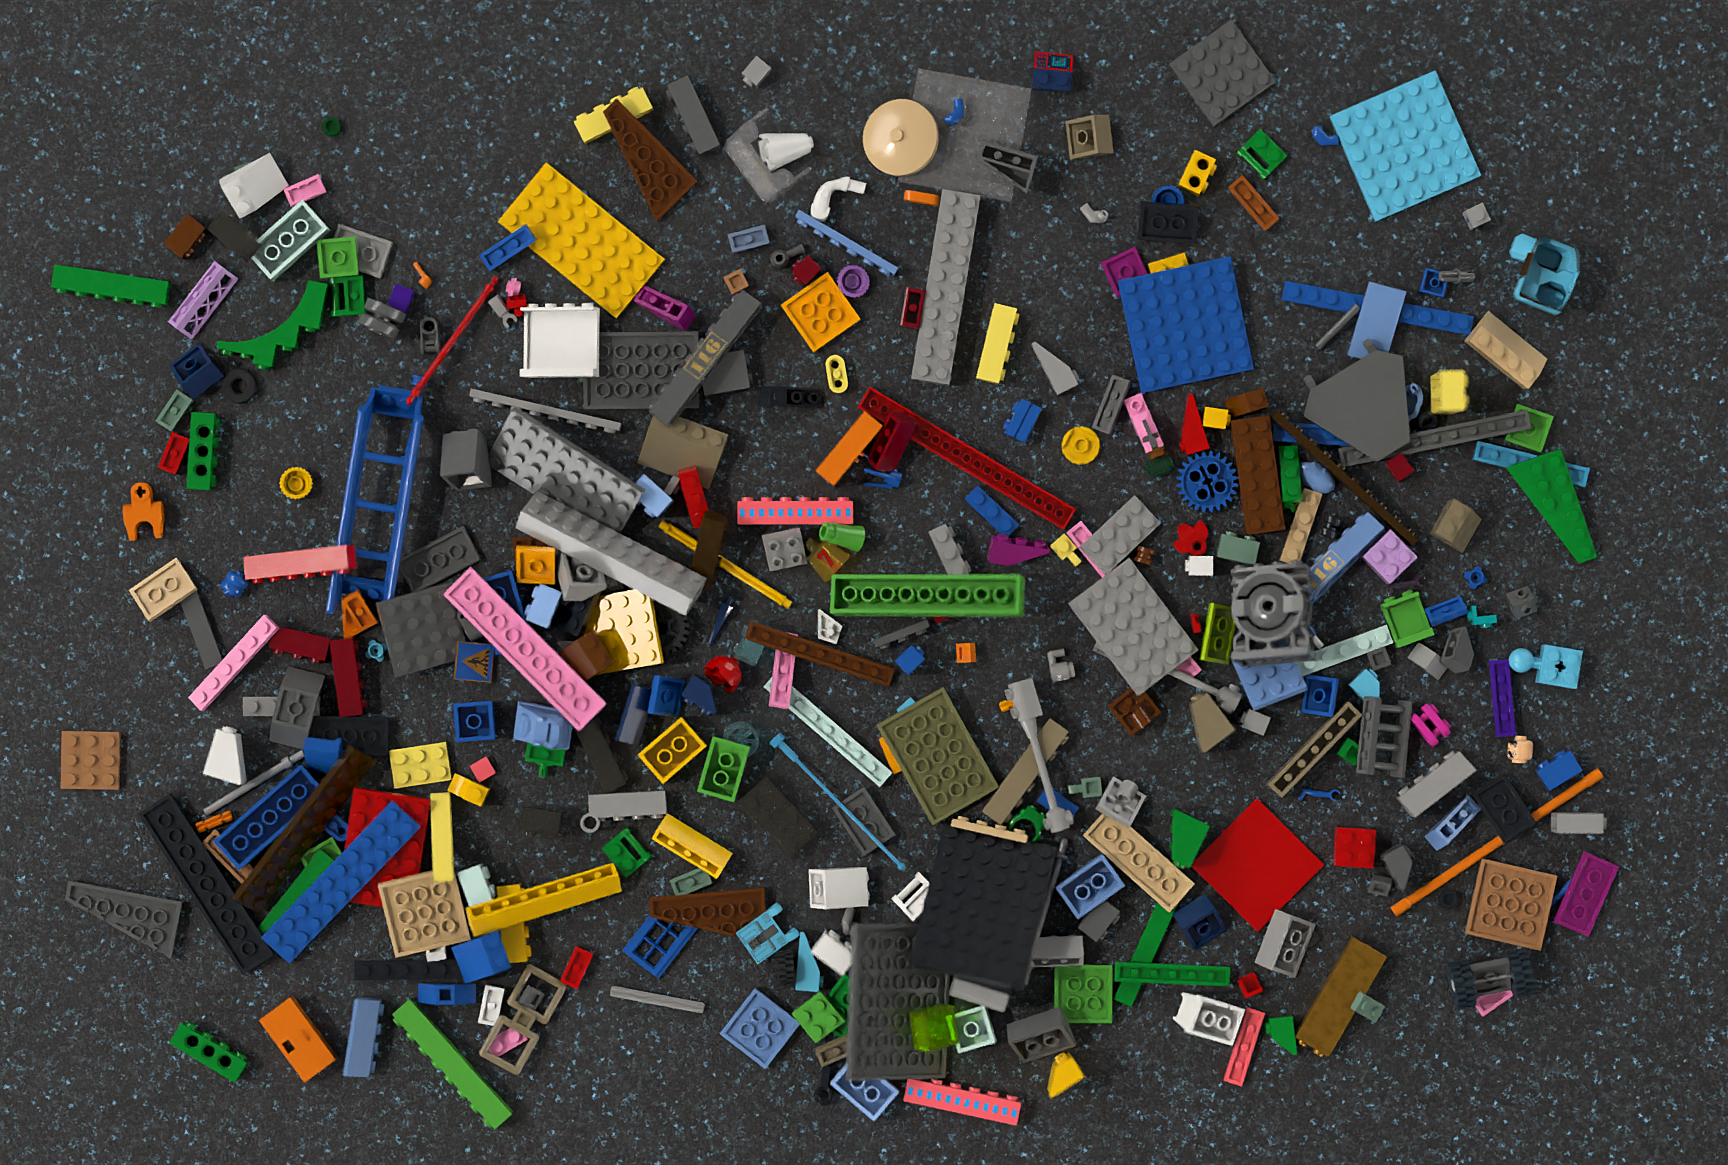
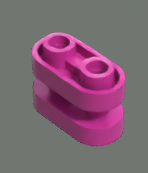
[1411,703,1451,747]

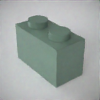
[1216,531,1260,565]

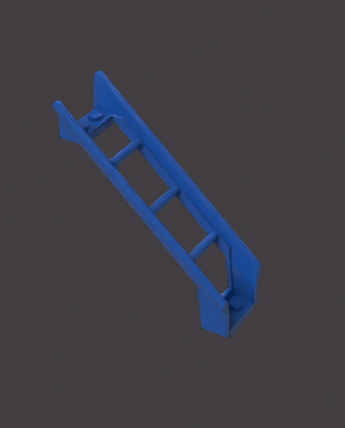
[325,385,423,614]

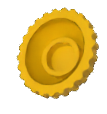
[279,467,313,500]

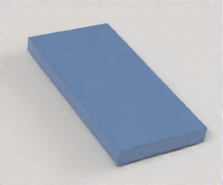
[1347,281,1406,359]

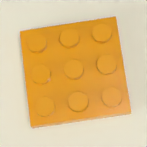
[781,272,861,352]

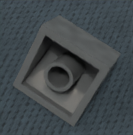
[1378,844,1413,890]

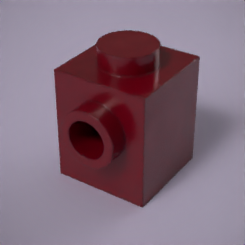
[792,255,822,286]

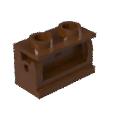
[163,214,208,259]

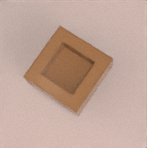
[723,269,749,295]

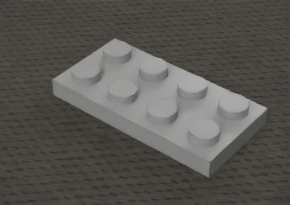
[1079,495,1160,575]

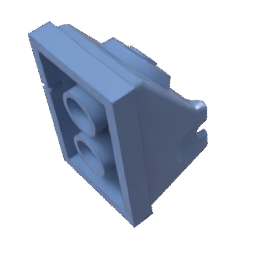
[513,701,572,750]

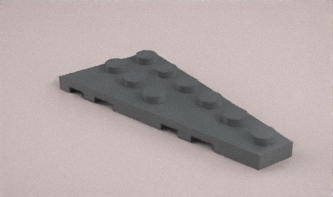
[65,880,183,959]

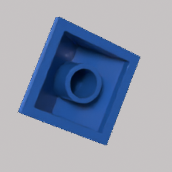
[1301,675,1339,717]

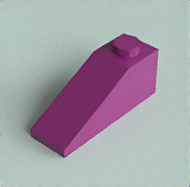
[633,285,696,331]

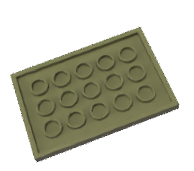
[876,687,999,825]

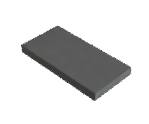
[399,526,482,592]

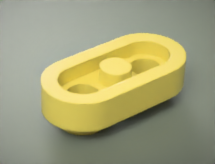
[825,355,848,393]

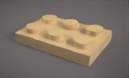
[129,558,198,622]

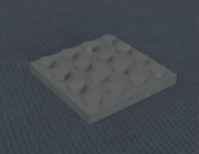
[1169,20,1276,127]
[376,582,466,677]

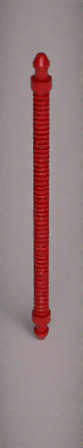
[406,276,499,405]

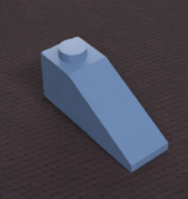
[1424,795,1481,851]

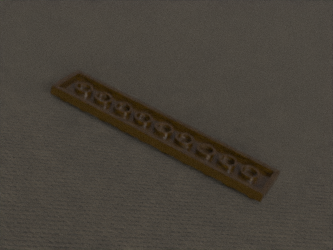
[232,745,376,913]

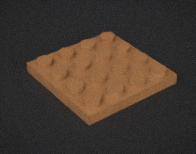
[1465,859,1557,951]

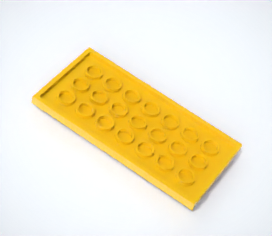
[498,163,665,319]

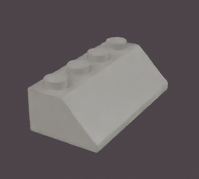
[1396,750,1476,817]

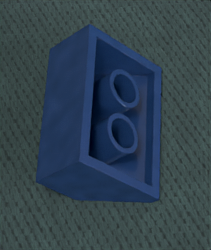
[615,684,653,746]

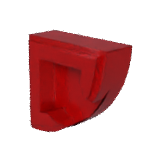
[1190,613,1201,633]

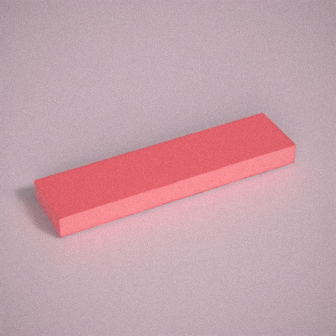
[1223,1007,1265,1086]

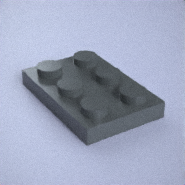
[832,787,896,856]

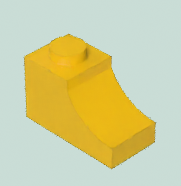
[447,773,491,806]

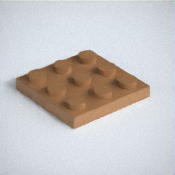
[61,731,121,790]

